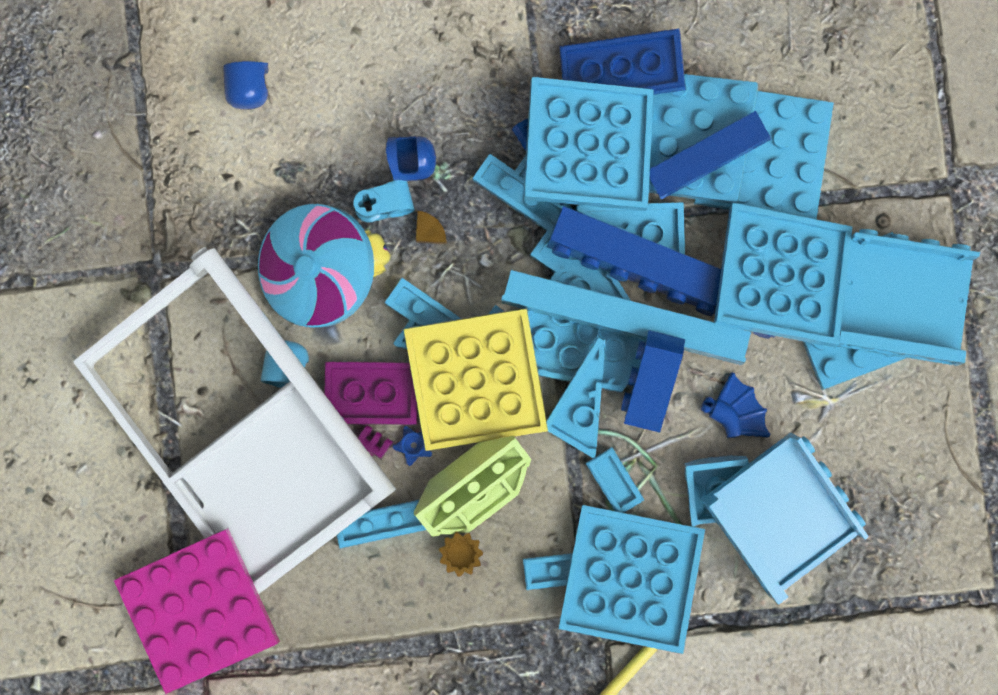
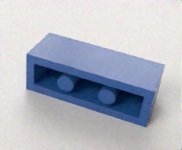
[621,330,685,433]

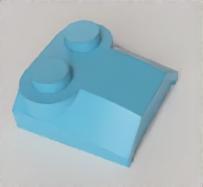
[684,455,749,527]

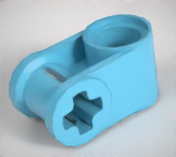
[354,180,415,223]

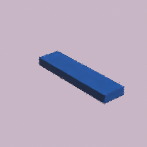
[649,111,771,200]

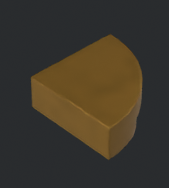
[416,211,447,244]

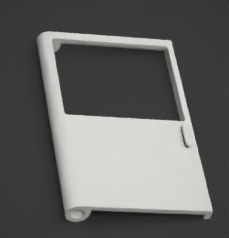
[73,247,396,594]

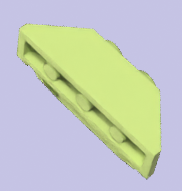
[414,436,531,537]

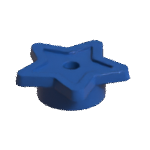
[393,426,432,466]

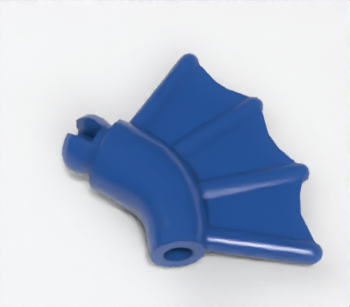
[701,372,771,438]

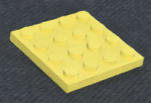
[404,308,548,451]

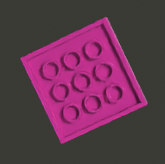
[114,528,280,694]

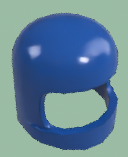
[223,61,269,110]
[386,136,436,181]

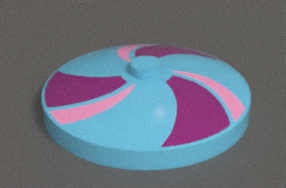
[258,204,374,327]

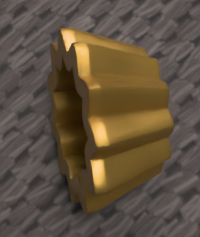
[439,532,484,577]

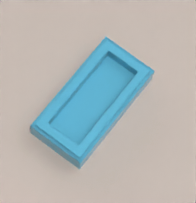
[585,447,644,513]

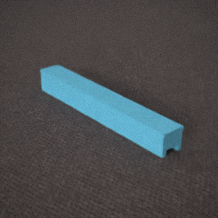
[501,270,751,365]

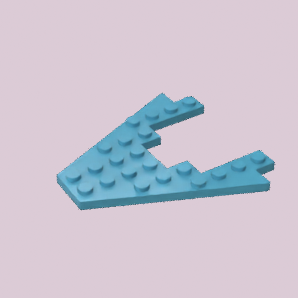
[385,154,645,393]

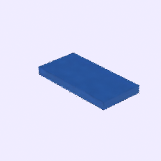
[560,28,686,95]

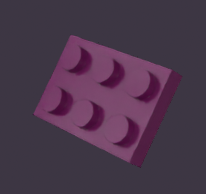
[325,362,418,425]

